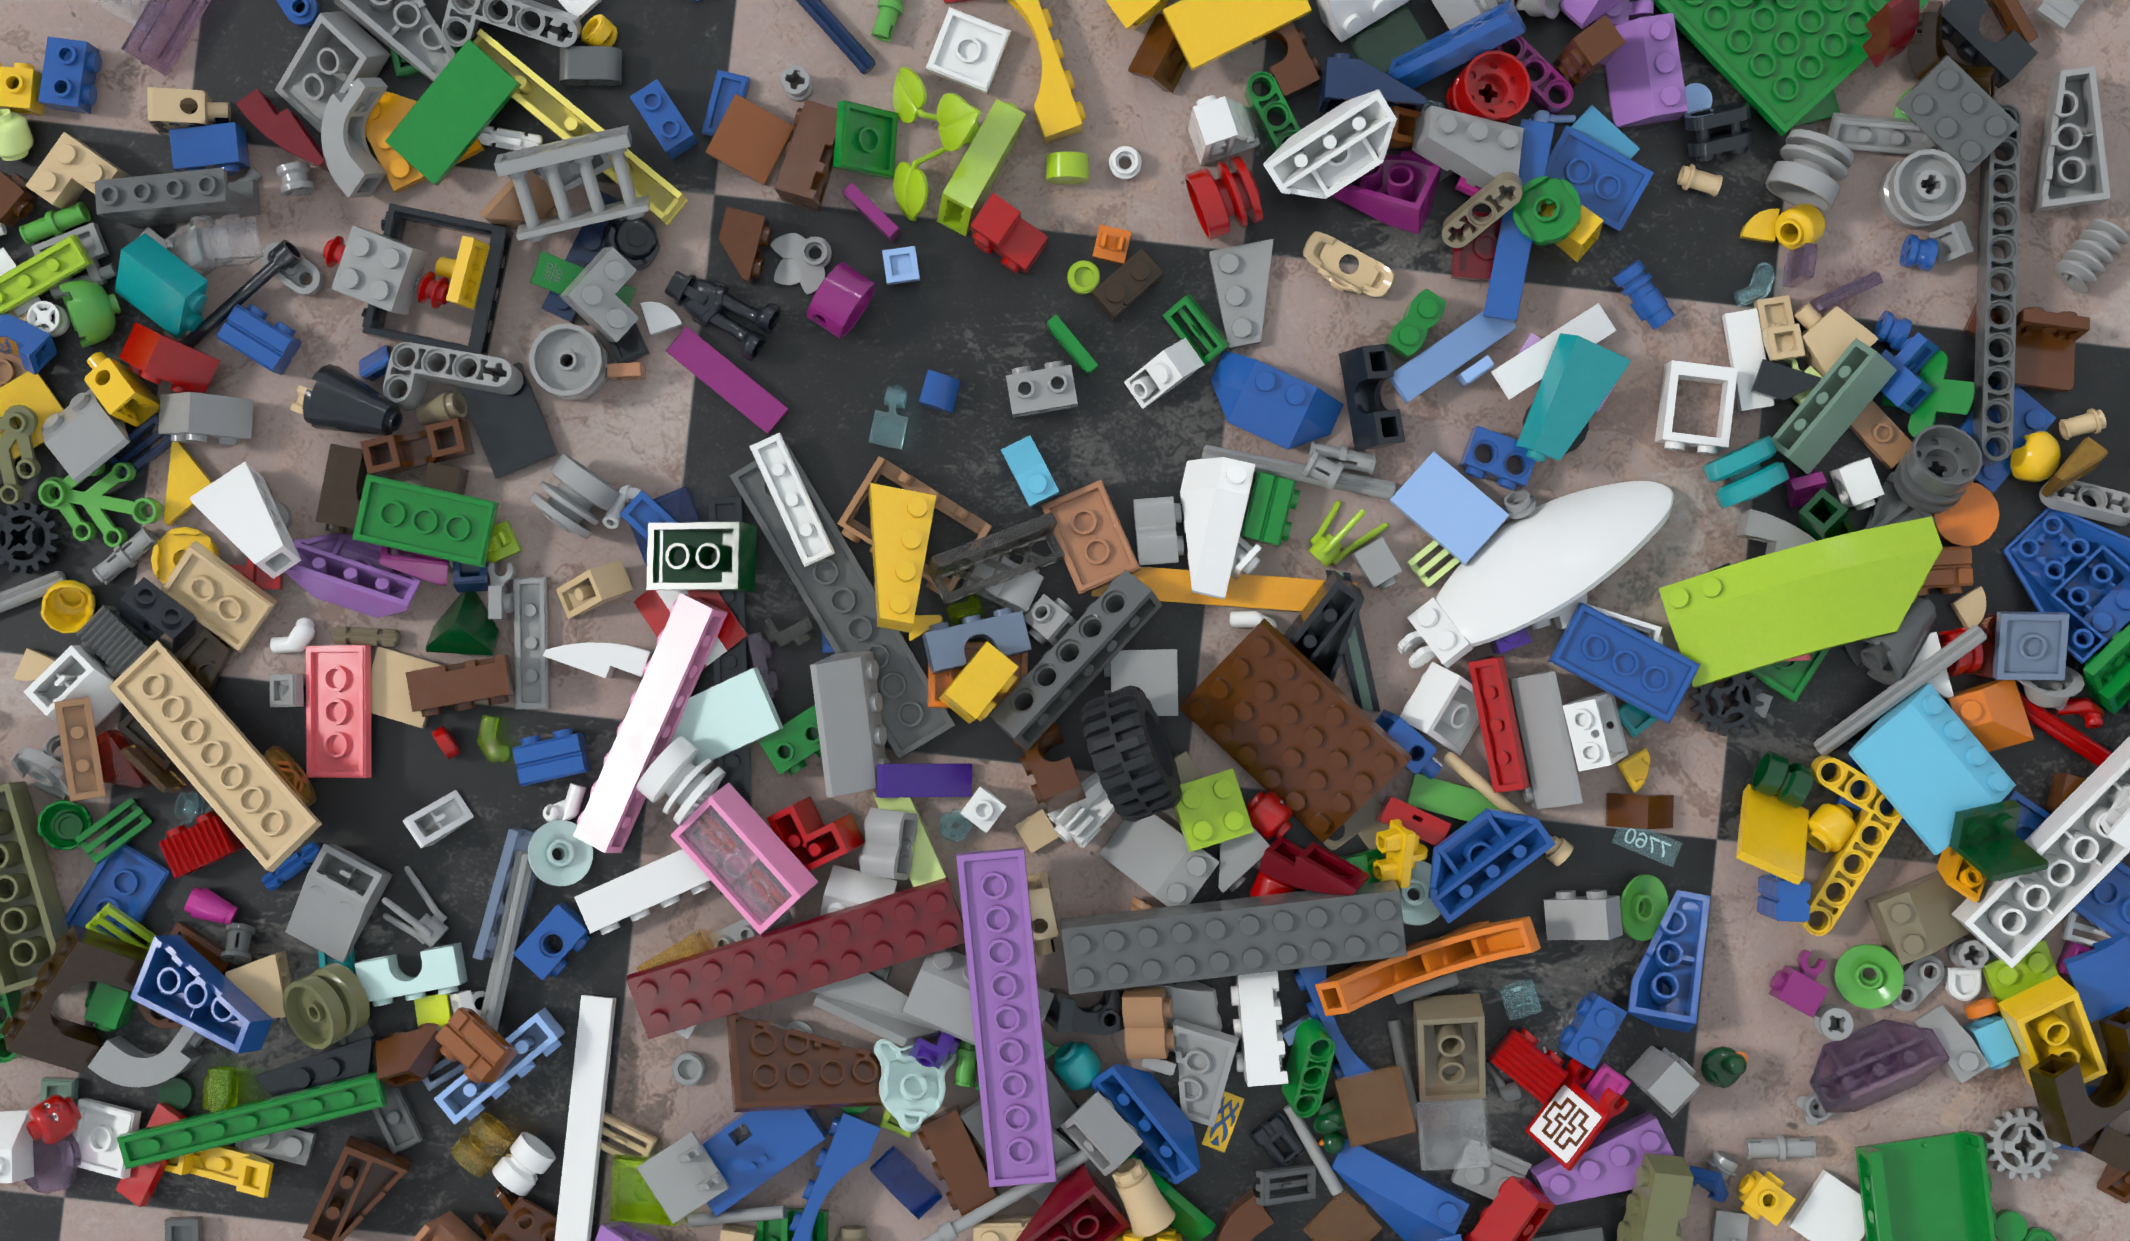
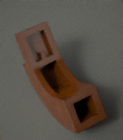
[1215,1189,1274,1241]

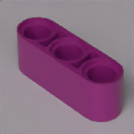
[1492,35,1574,115]

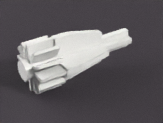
[1047,772,1115,848]

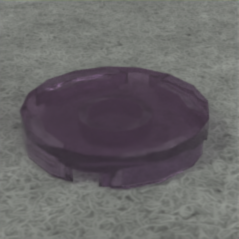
[24,1134,82,1194]

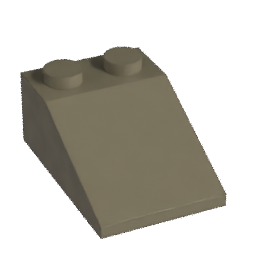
[1865,871,1970,966]
[1413,993,1486,1102]

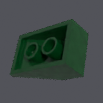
[646,522,756,592]

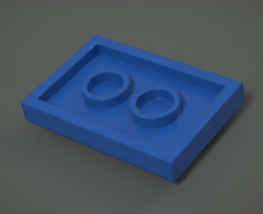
[1545,125,1654,232]
[1958,380,2056,494]

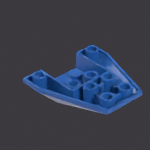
[2003,508,2130,664]

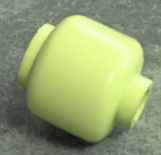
[0,108,34,161]

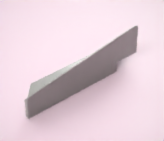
[809,972,941,1047]

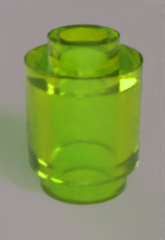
[202,1066,239,1113]

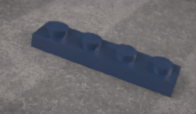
[542,191,621,324]

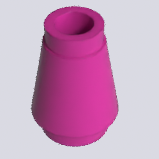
[184,886,238,925]

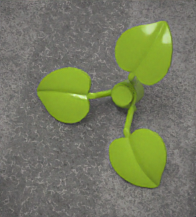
[893,67,982,222]

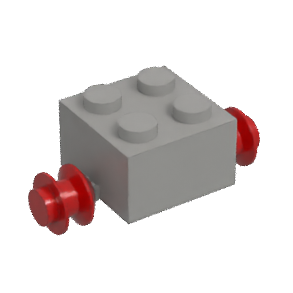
[323,225,449,315]

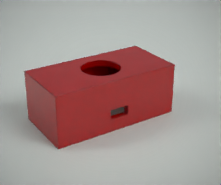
[1375,796,1451,847]

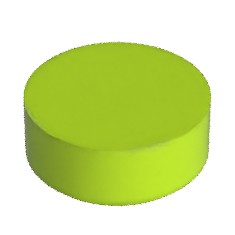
[1067,260,1100,295]

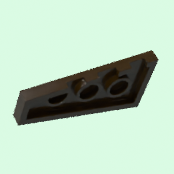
[117,628,234,771]

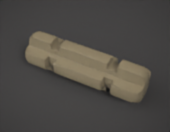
[332,626,400,647]

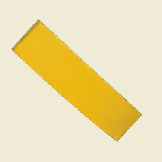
[164,1145,274,1198]

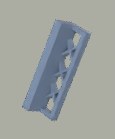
[472,826,537,962]

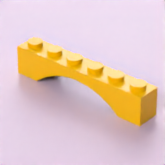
[1006,0,1086,144]

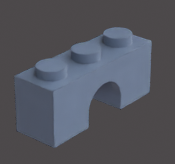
[922,607,1031,675]

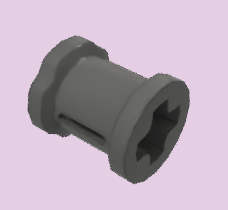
[220,923,256,964]

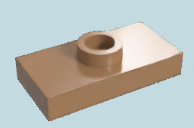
[1849,400,1912,469]

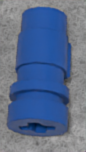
[1612,259,1675,330]

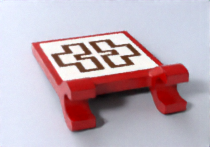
[1525,1058,1629,1171]

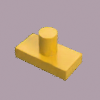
[435,236,490,310]

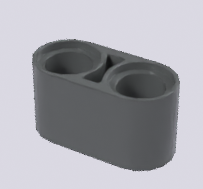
[559,46,622,86]

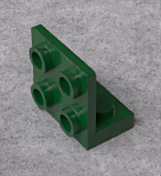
[1949,799,2049,881]

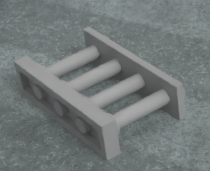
[494,125,650,242]

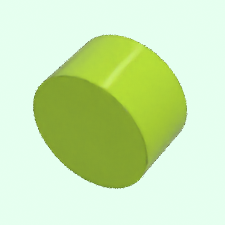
[1046,152,1089,185]

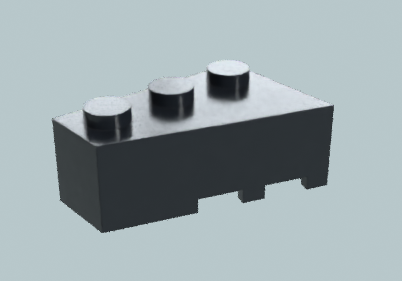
[1283,570,1364,682]

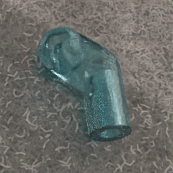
[1734,262,1775,307]

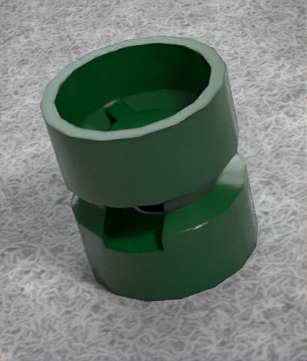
[1751,751,1815,808]

